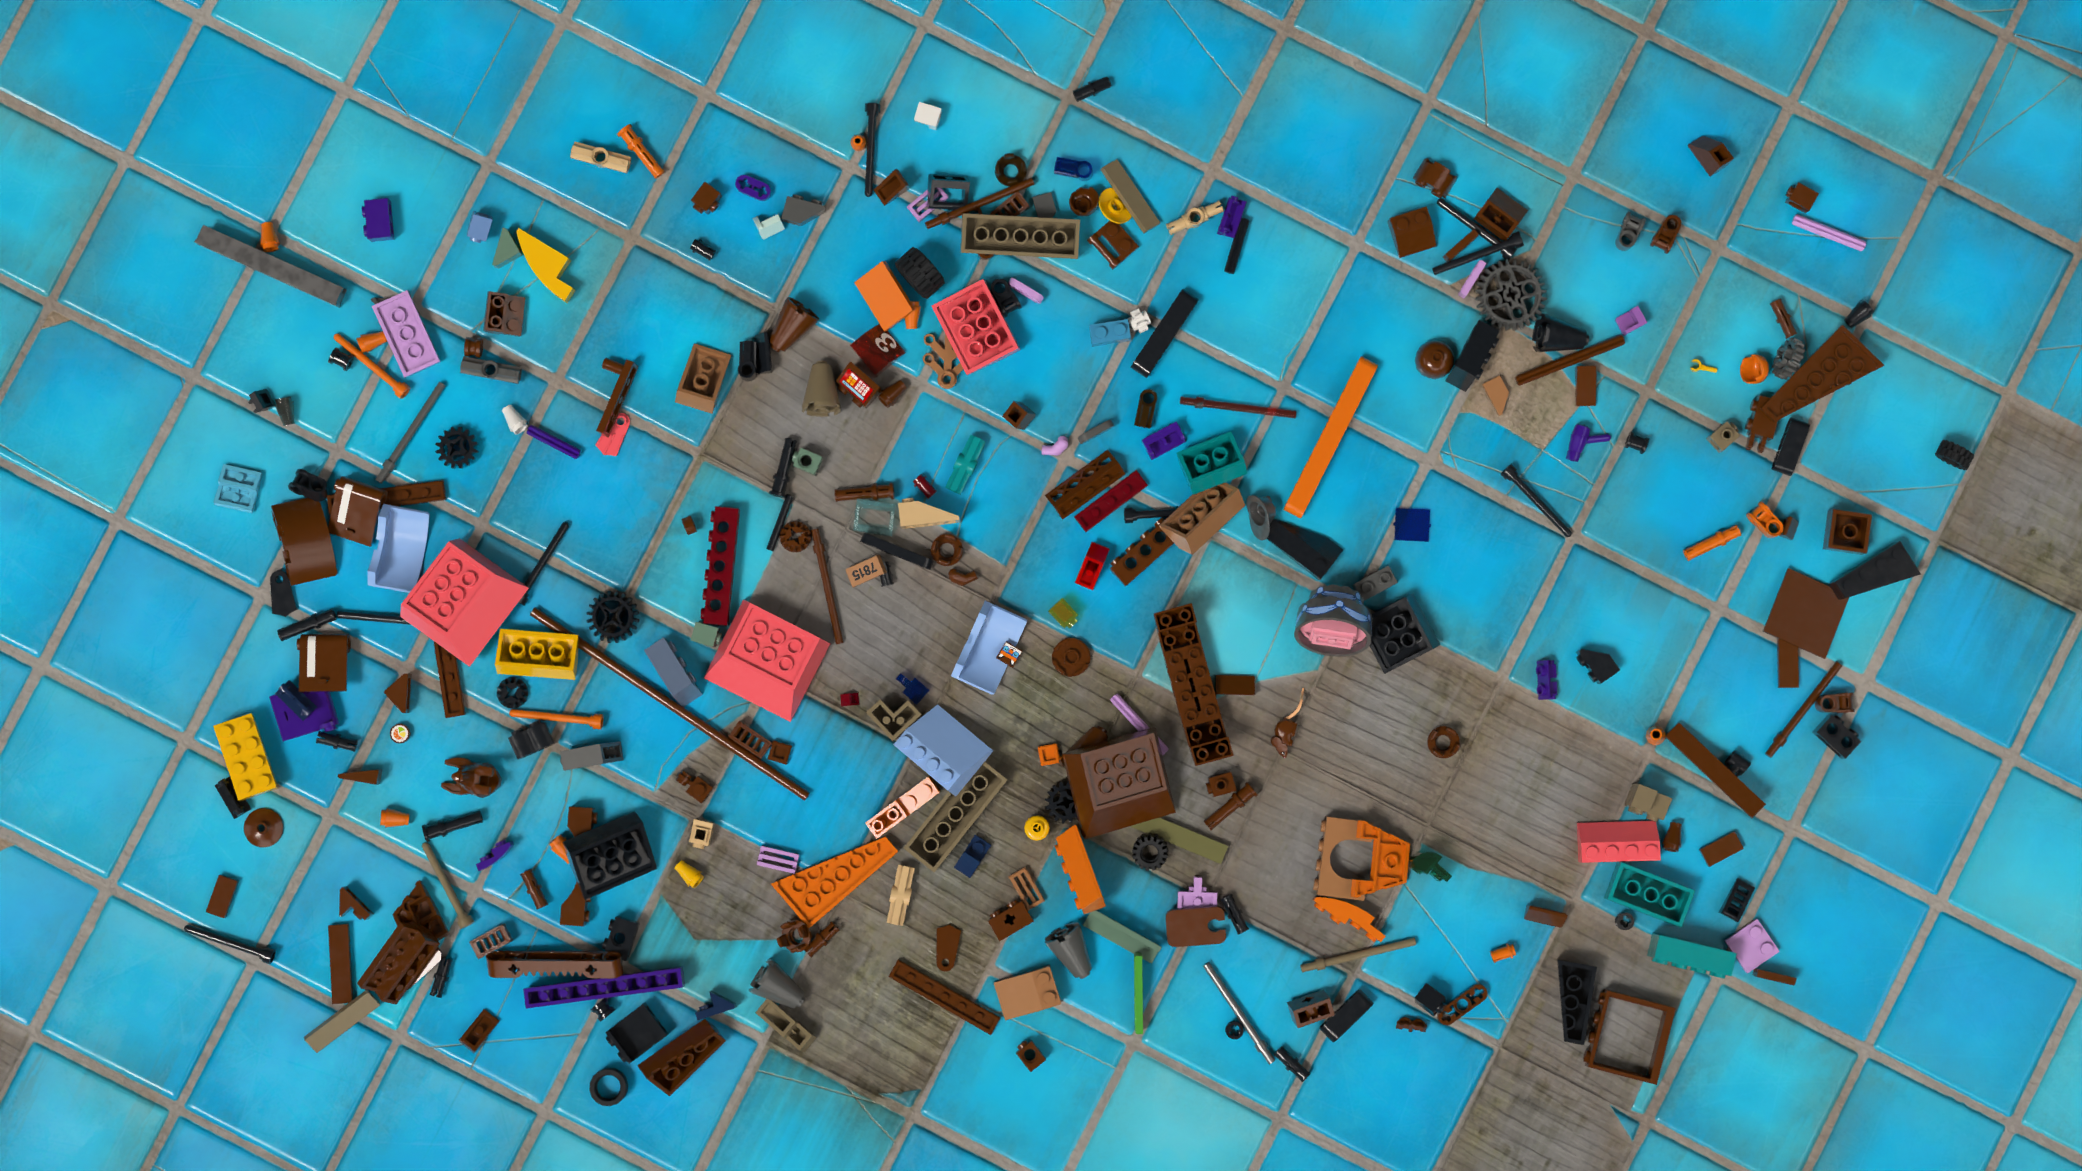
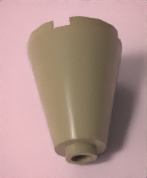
[802,361,841,417]

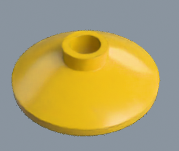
[1098,188,1132,224]

